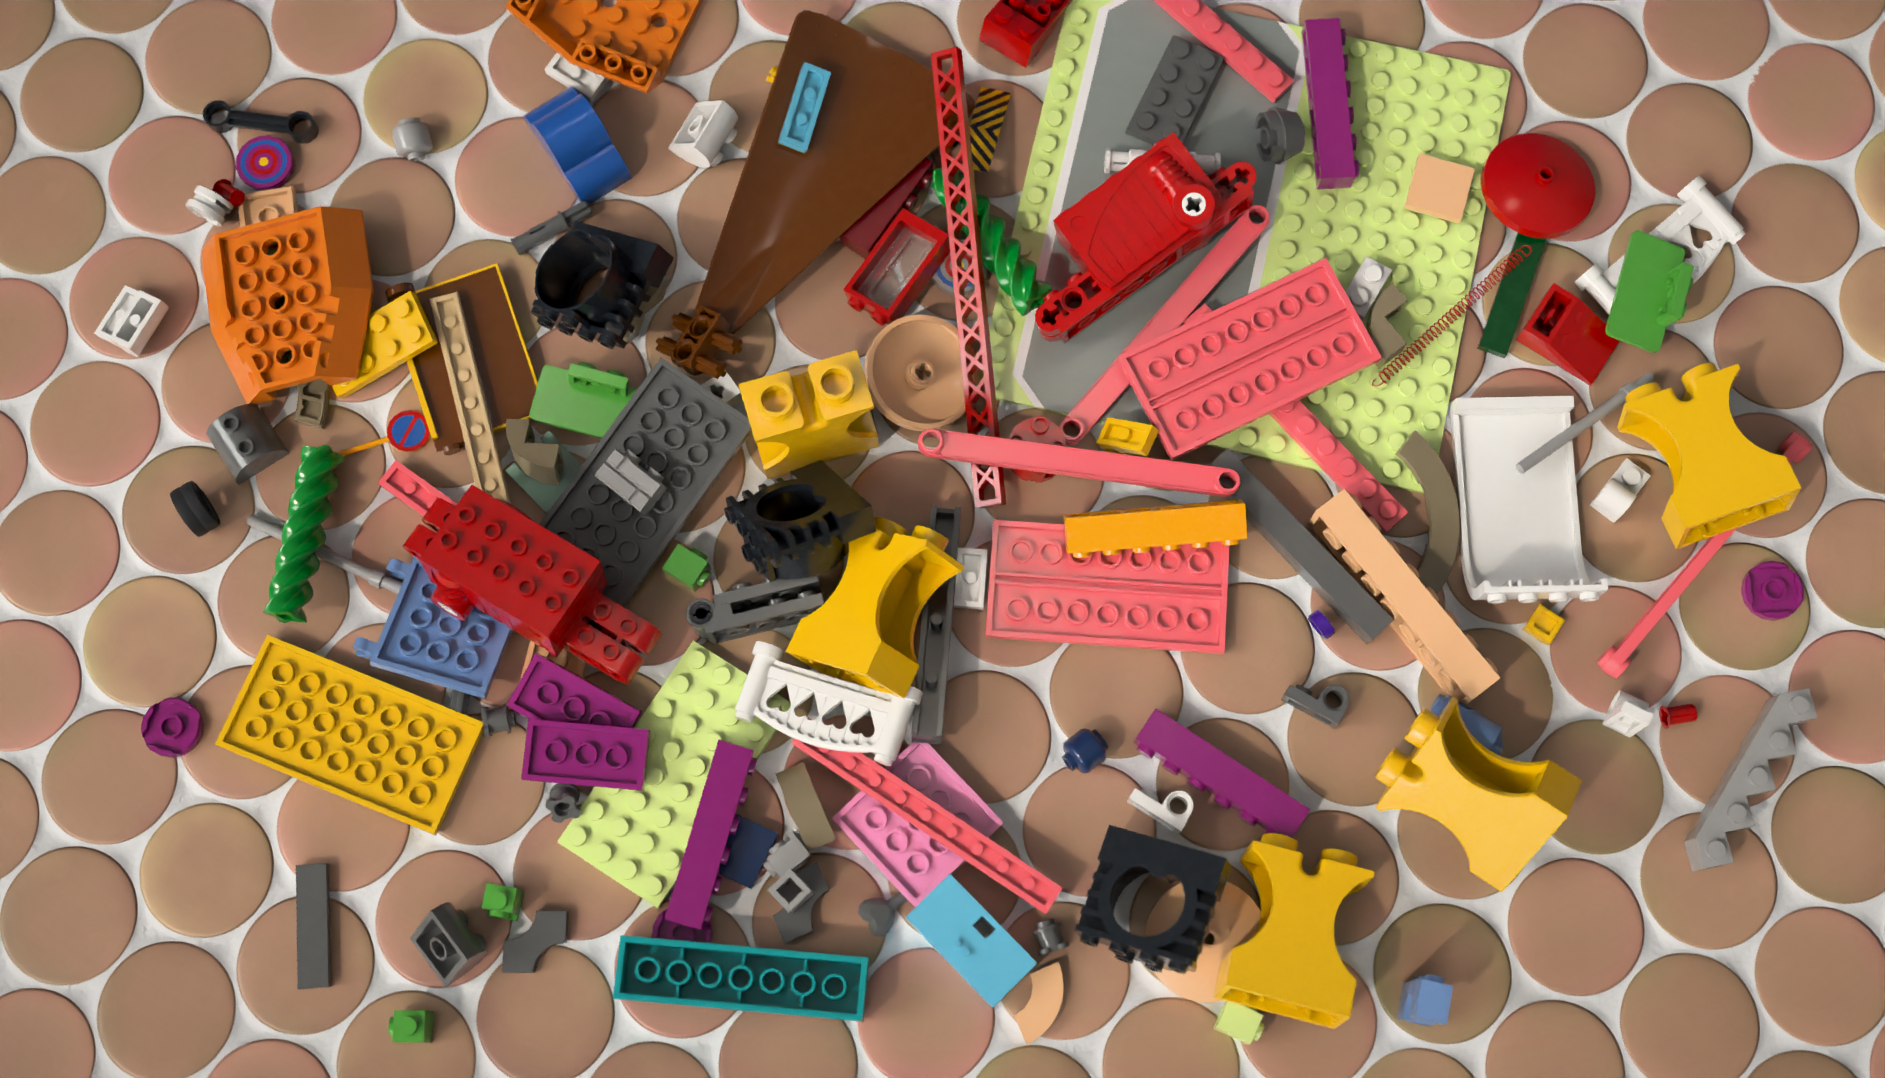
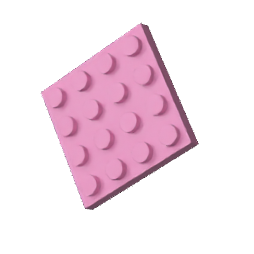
[832,742,1004,907]

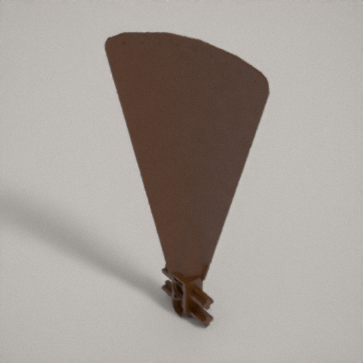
[655,10,975,379]

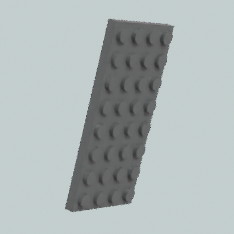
[539,358,752,608]

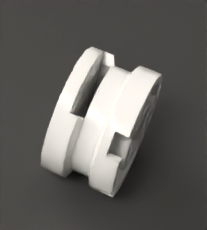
[185,185,233,227]

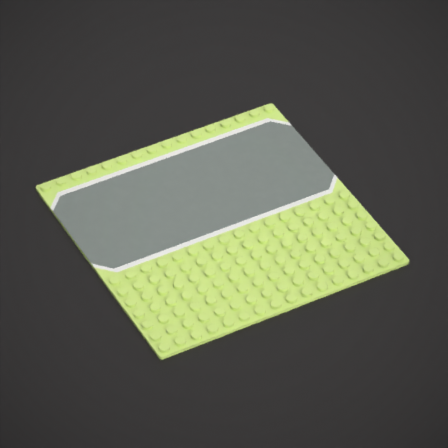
[978,0,1511,494]

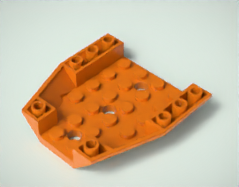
[505,0,703,94]
[201,206,374,405]

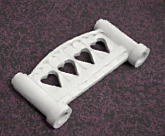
[1574,175,1746,315]
[735,641,923,766]

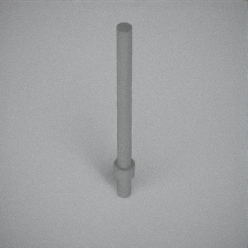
[1516,373,1655,474]
[247,514,402,594]

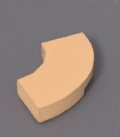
[1014,962,1064,1045]

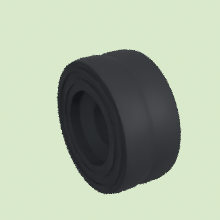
[170,481,220,537]

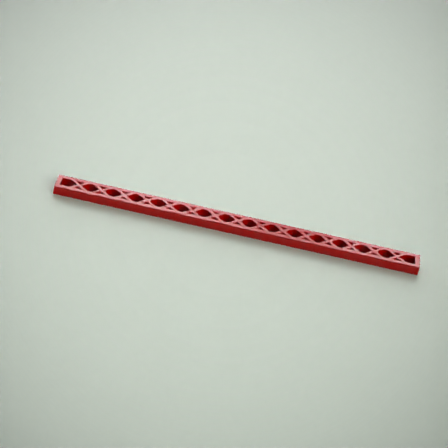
[931,47,1006,508]

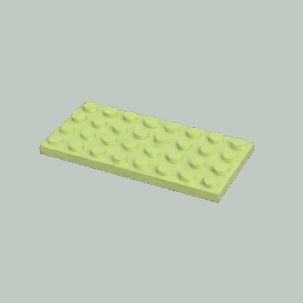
[557,640,791,909]

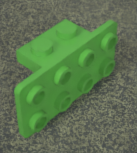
[1605,230,1694,353]
[529,362,638,439]

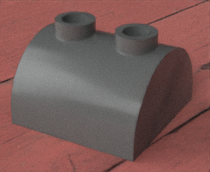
[207,404,290,485]
[410,902,487,987]

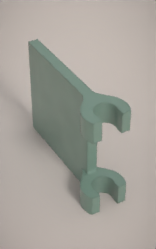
[505,430,582,513]

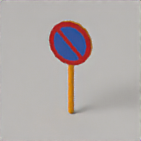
[337,410,431,456]

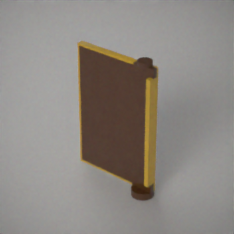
[385,263,538,455]

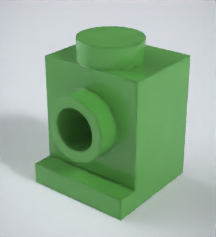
[482,883,524,921]

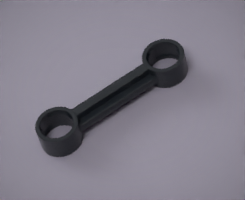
[203,100,318,144]

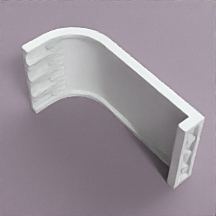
[1450,396,1608,604]

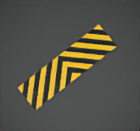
[962,87,1011,173]

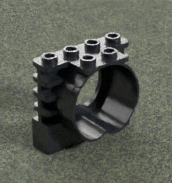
[531,221,674,349]
[724,460,876,582]
[1074,825,1231,974]

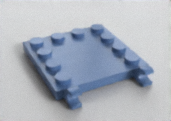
[353,557,513,699]

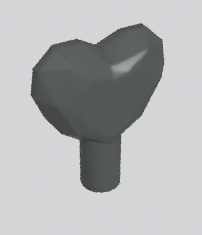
[858,891,908,937]

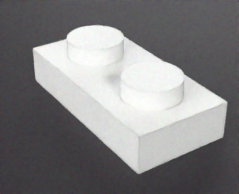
[544,53,608,102]
[1346,256,1392,321]
[954,548,987,610]

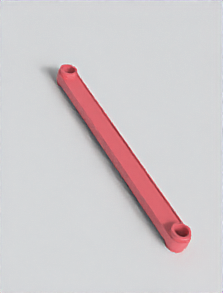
[1059,205,1270,445]
[918,429,1240,497]
[1596,430,1813,679]

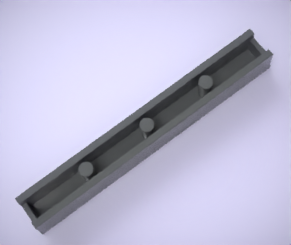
[1208,448,1394,644]
[911,505,961,744]

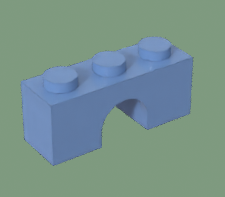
[1397,974,1453,1026]

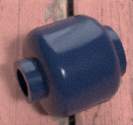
[1062,728,1108,773]

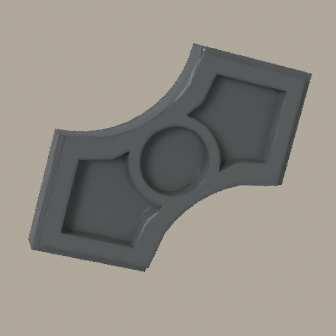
[773,862,830,944]
[502,910,569,973]

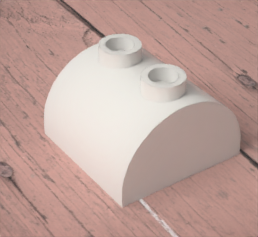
[668,100,738,168]

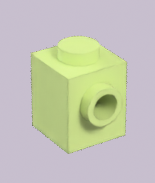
[1213,1001,1265,1045]

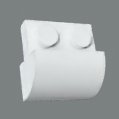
[94,285,169,357]

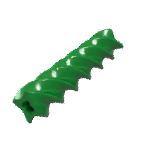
[930,168,1052,316]
[263,445,345,623]

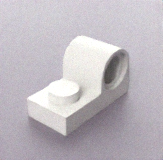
[1590,458,1650,523]
[1602,690,1653,737]
[1127,788,1193,834]

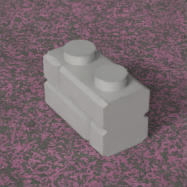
[595,448,667,515]

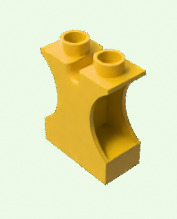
[738,350,879,479]
[1617,363,1802,549]
[786,517,965,699]
[1374,696,1582,892]
[1213,833,1375,1029]

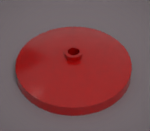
[1480,133,1596,239]

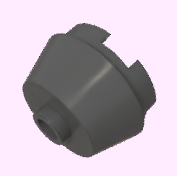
[1255,107,1305,164]

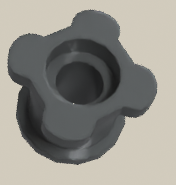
[481,704,516,737]
[546,783,581,823]
[1032,918,1069,956]

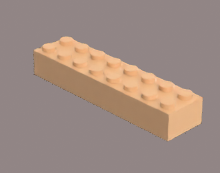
[1308,489,1500,705]

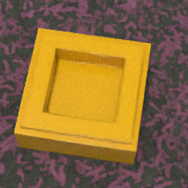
[1522,604,1565,646]

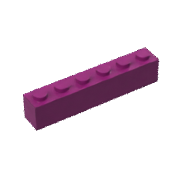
[1301,18,1359,190]
[1134,708,1310,838]
[665,740,757,930]

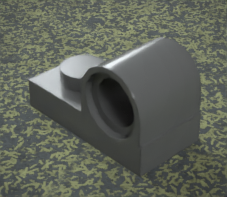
[1281,684,1349,728]

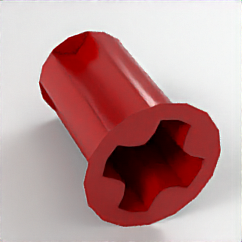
[212,179,245,206]
[1659,704,1697,729]

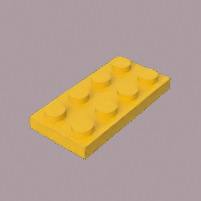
[332,291,438,399]

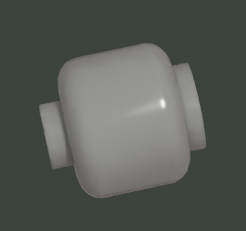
[392,118,433,162]

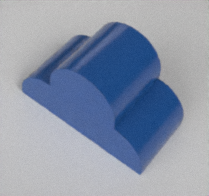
[523,86,632,205]

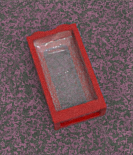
[843,208,950,326]

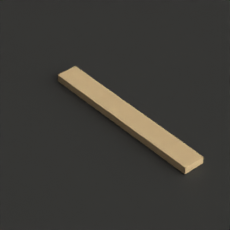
[430,292,511,504]

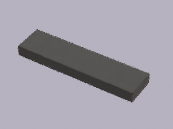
[296,863,331,990]

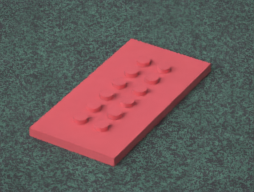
[1117,258,1382,461]
[985,520,1229,654]

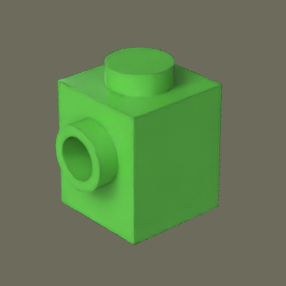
[662,544,712,593]
[388,1010,434,1043]

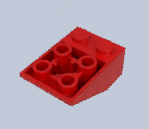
[979,0,1072,68]
[1516,283,1620,386]

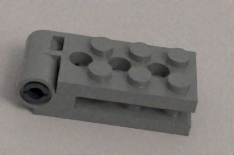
[686,575,824,645]

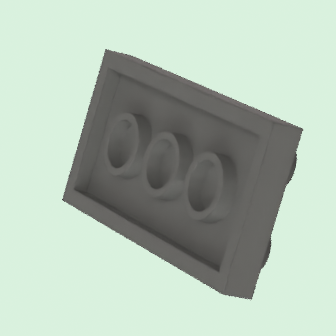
[1126,35,1224,145]

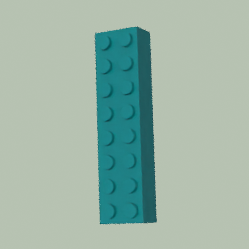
[613,935,870,1022]

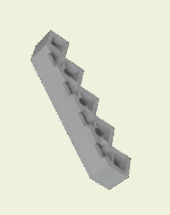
[1684,688,1818,872]

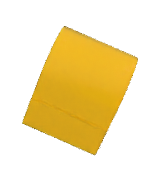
[1096,417,1159,457]

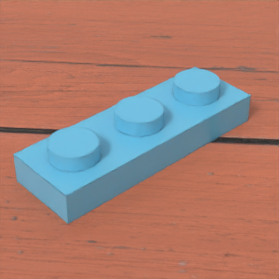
[778,62,831,153]

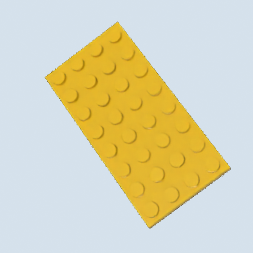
[215,635,484,836]

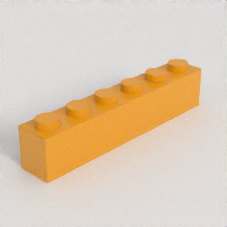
[1063,499,1247,558]

